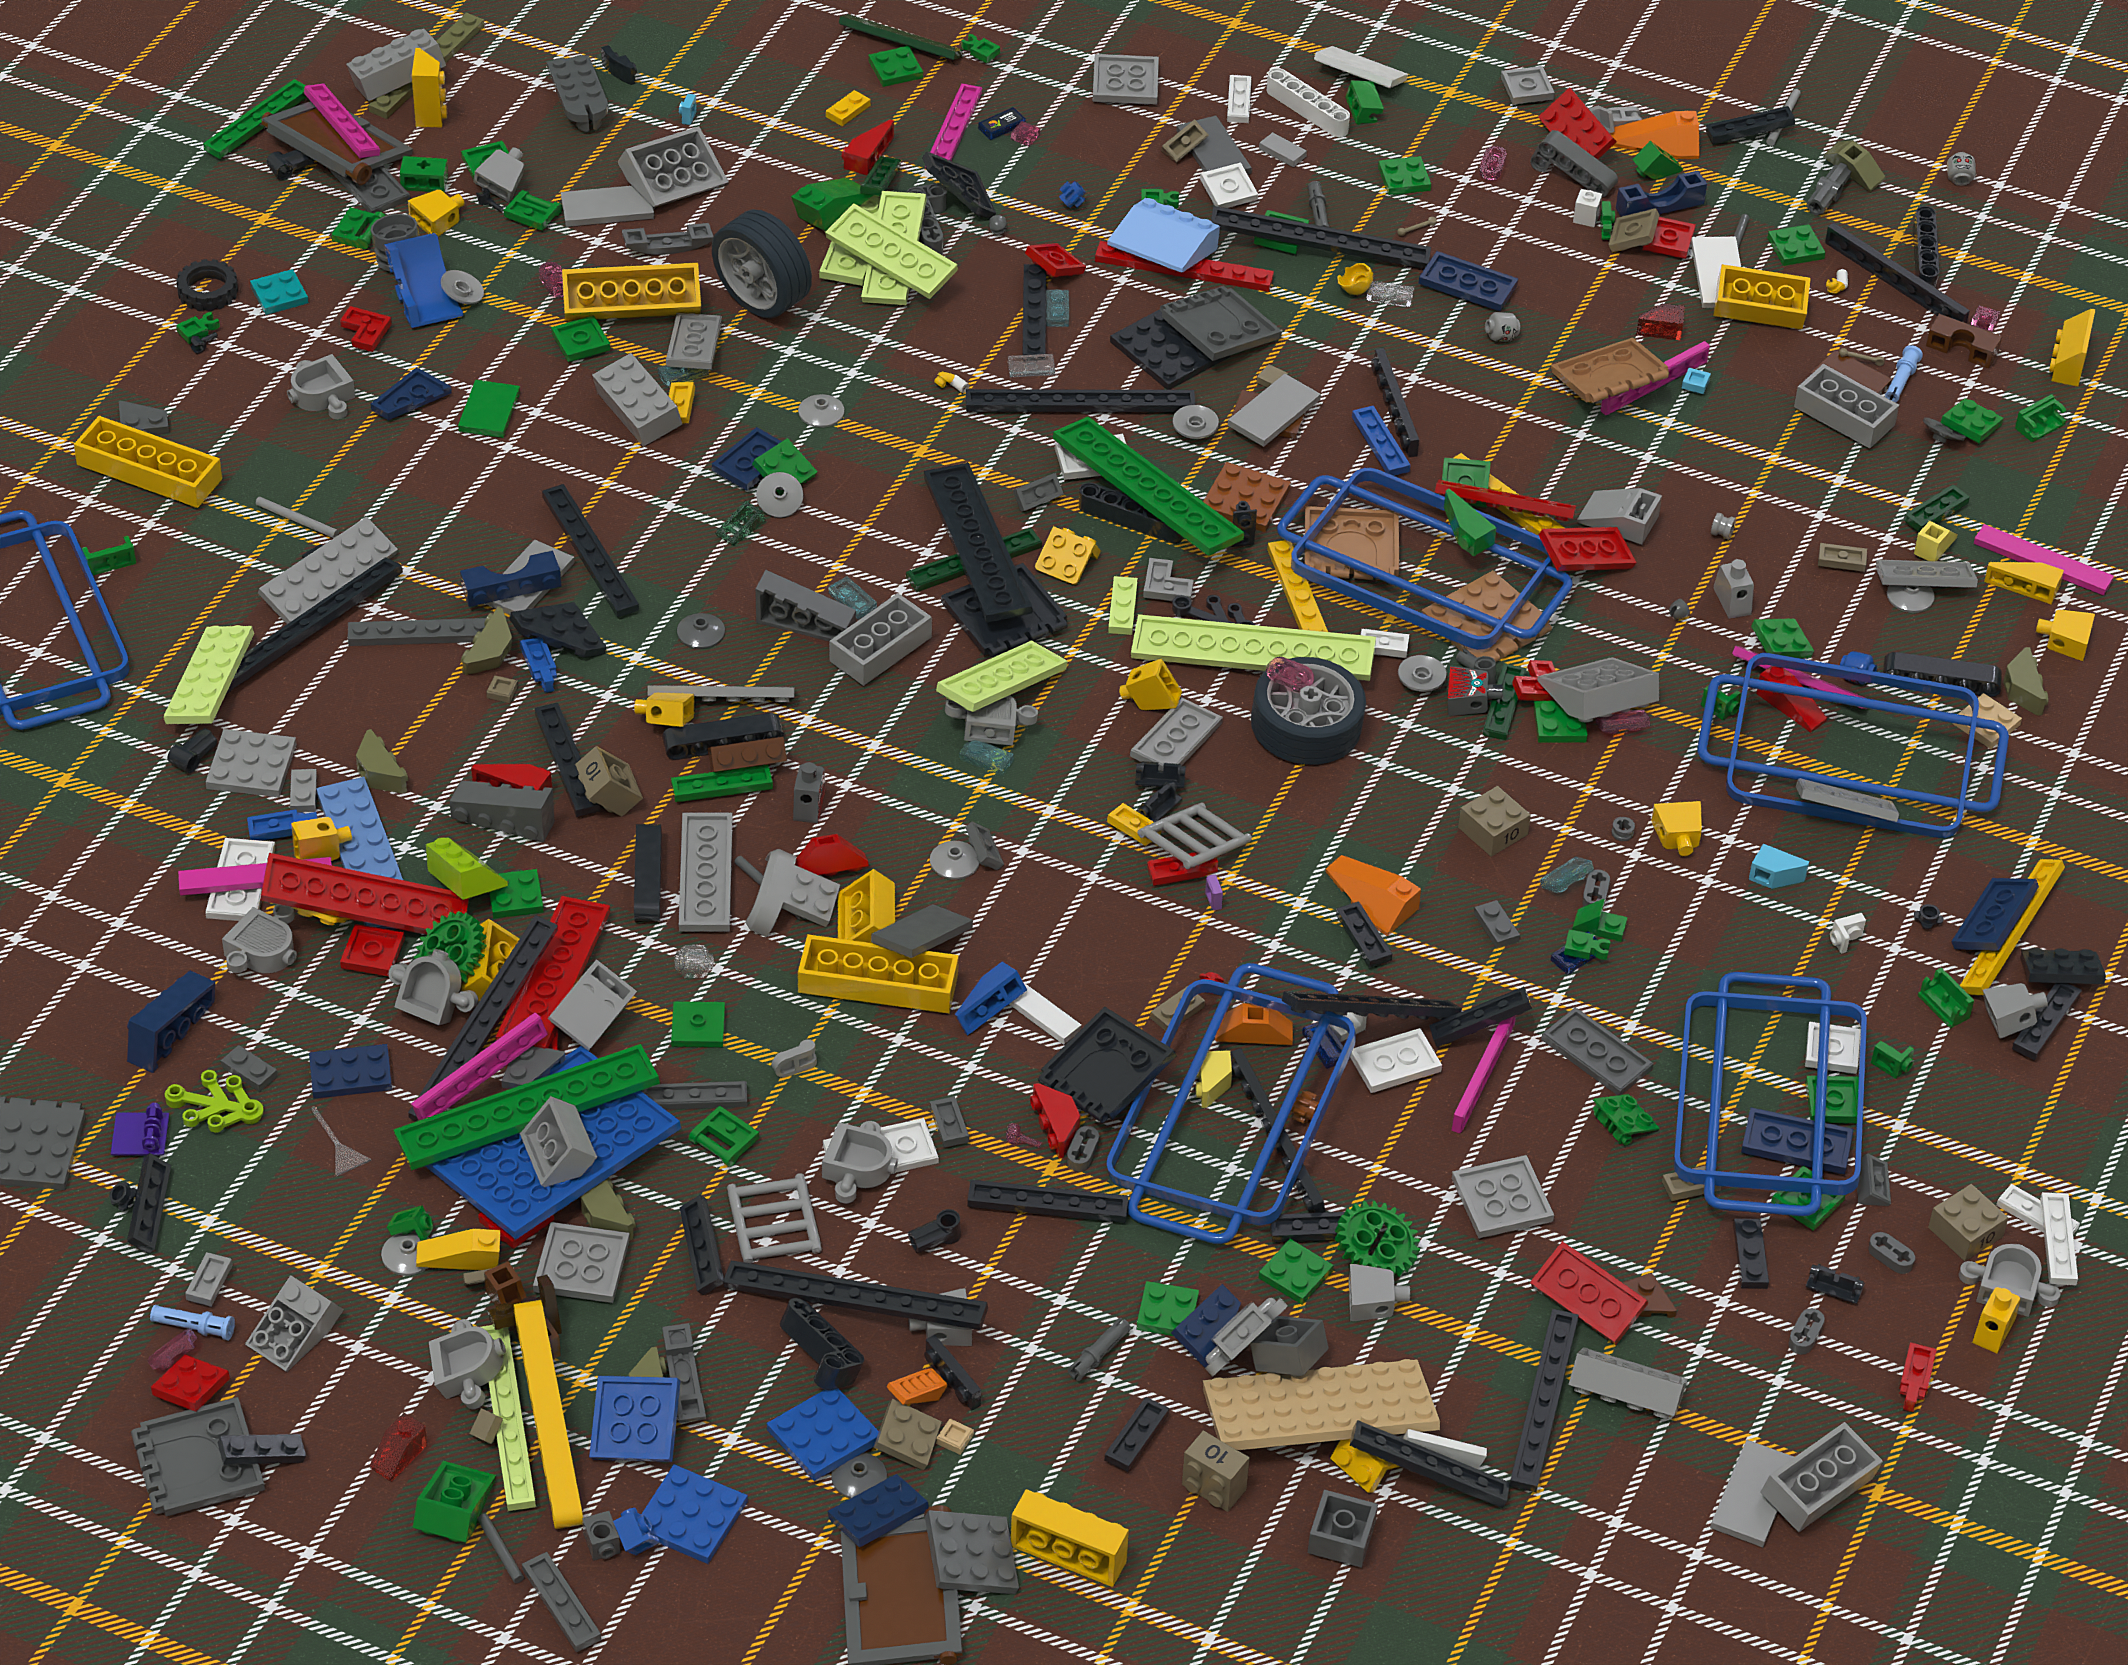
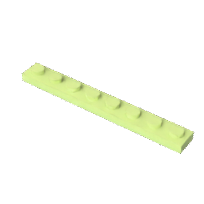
[481,1325,536,1511]

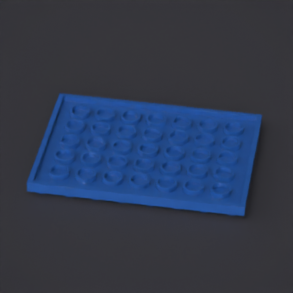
[426,1046,681,1240]

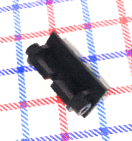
[1231,501,1257,547]
[1135,761,1186,788]
[1136,781,1182,822]
[1806,1264,1865,1304]

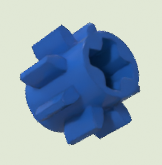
[1059,181,1086,208]

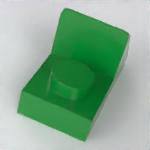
[1572,899,1628,942]

